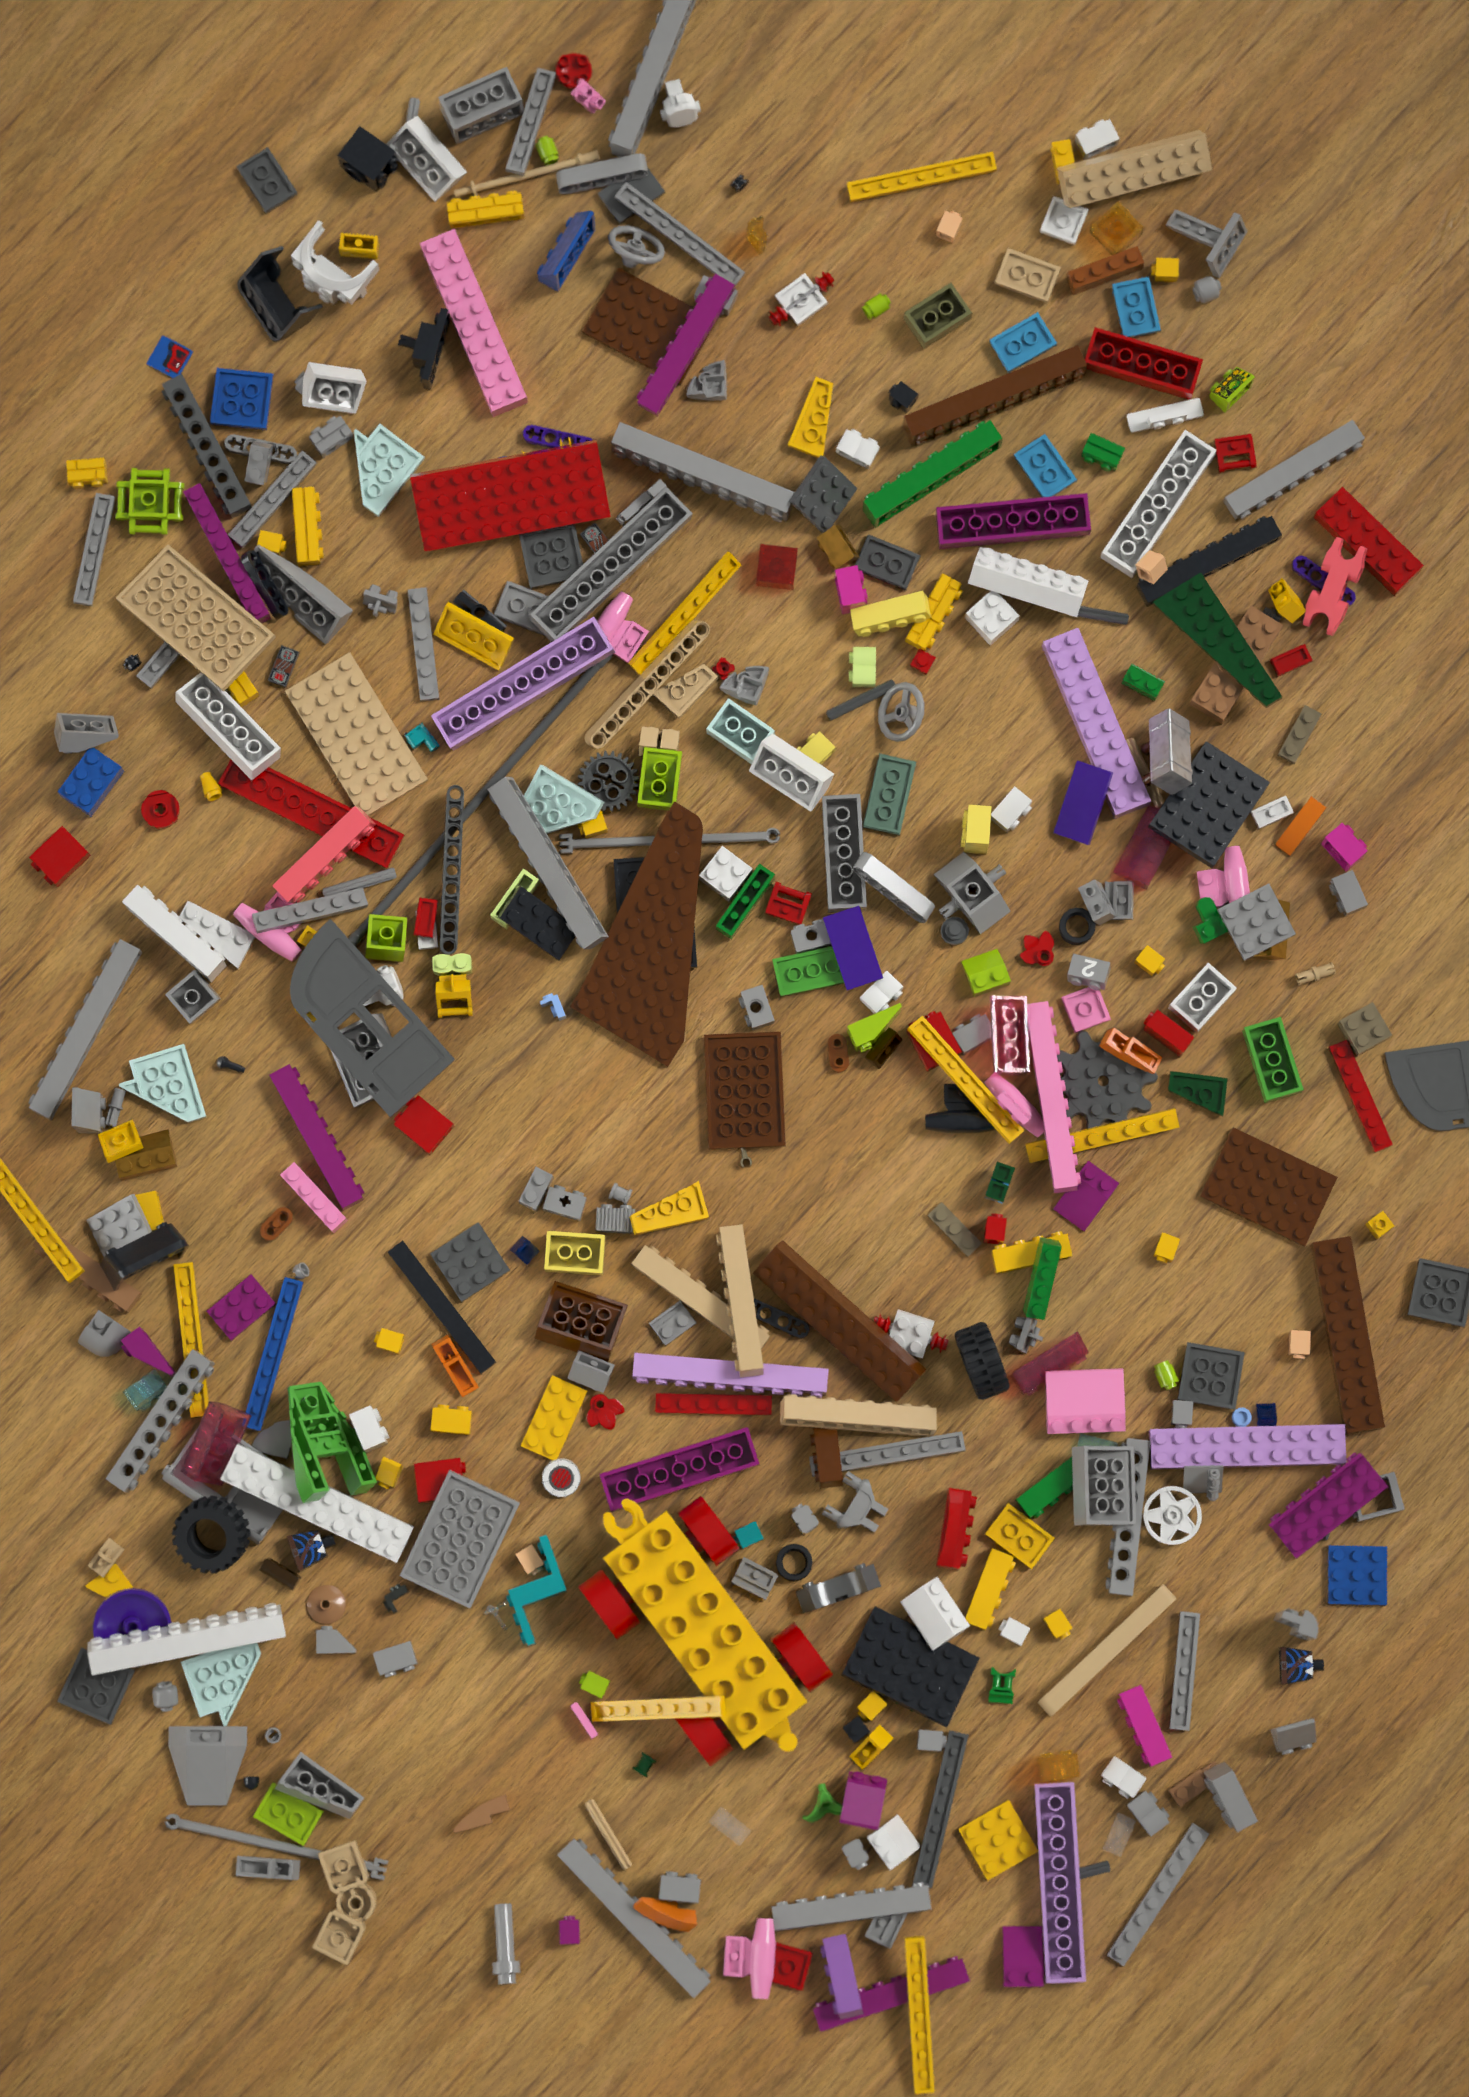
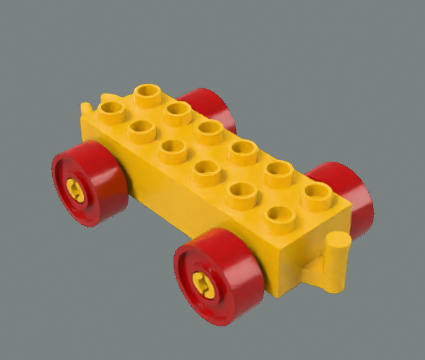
[578,1495,833,1767]

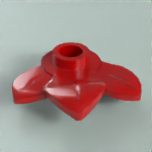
[1020,931,1054,966]
[586,1394,625,1430]

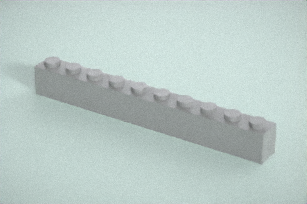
[488,777,609,949]
[28,939,142,1121]
[558,1838,711,1998]

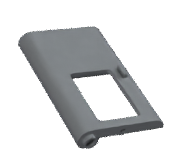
[161,1415,283,1545]

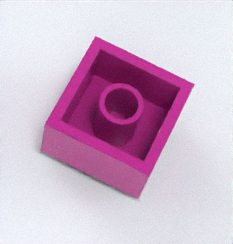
[834,565,868,615]
[1321,823,1367,872]

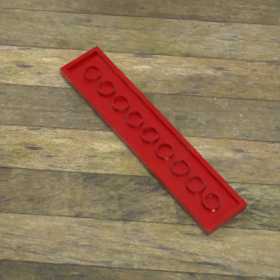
[218,759,405,869]

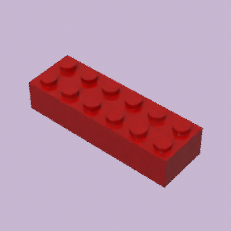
[1085,327,1203,400]
[1314,486,1424,596]

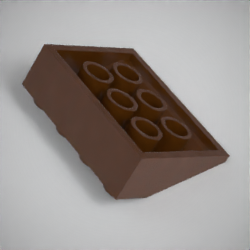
[535,1281,628,1362]

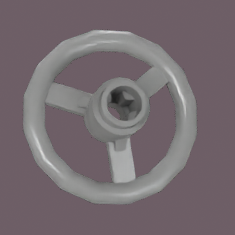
[608,226,665,268]
[878,682,925,742]

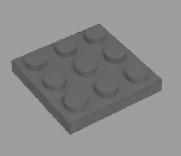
[789,455,858,533]
[519,524,583,589]
[430,1222,510,1302]
[1407,1258,1469,1328]
[1177,1342,1245,1410]
[57,1648,135,1725]

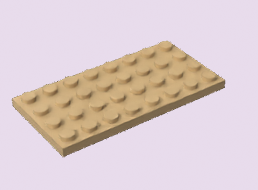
[116,545,276,692]
[285,652,428,816]

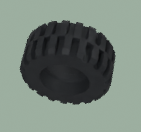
[954,1322,1010,1400]
[172,1495,250,1574]

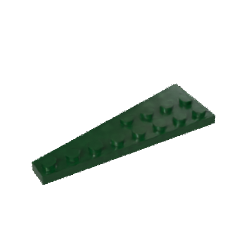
[1153,573,1282,708]

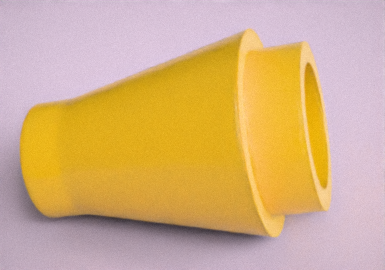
[200,772,222,801]

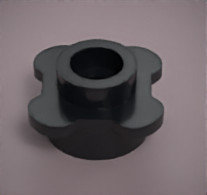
[123,654,142,672]

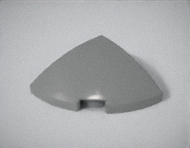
[686,360,727,400]
[720,666,769,706]
[252,1420,292,1459]

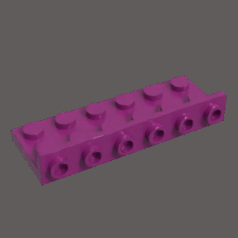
[1269,1452,1388,1559]

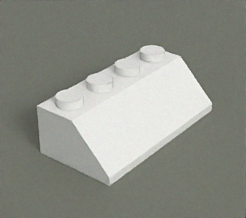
[387,116,467,201]
[749,733,834,811]

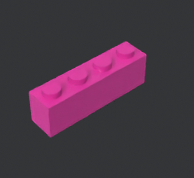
[1117,1685,1172,1767]

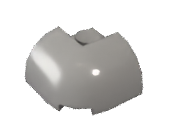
[78,1310,131,1357]

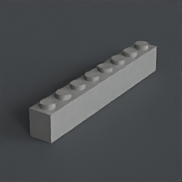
[1223,420,1365,520]
[772,1882,932,1931]

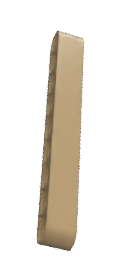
[585,620,710,749]
[1037,1584,1177,1717]

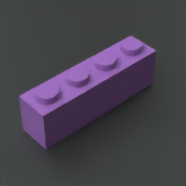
[820,1934,863,2020]

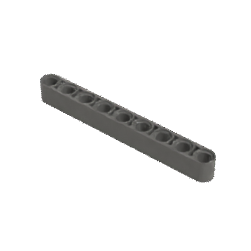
[439,785,464,955]

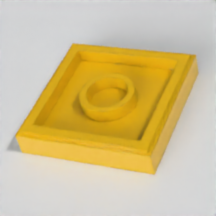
[98,1119,144,1163]

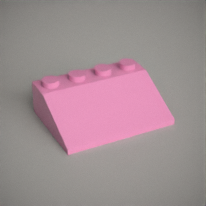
[1045,1368,1126,1434]

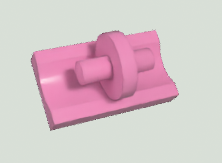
[571,79,605,114]

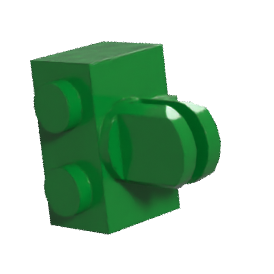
[1192,897,1228,944]

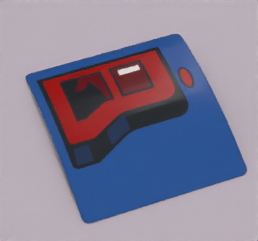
[146,336,193,378]

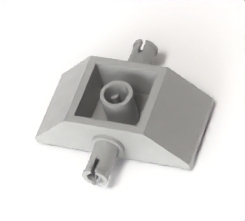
[934,852,1011,935]

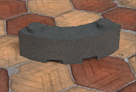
[796,1563,881,1614]

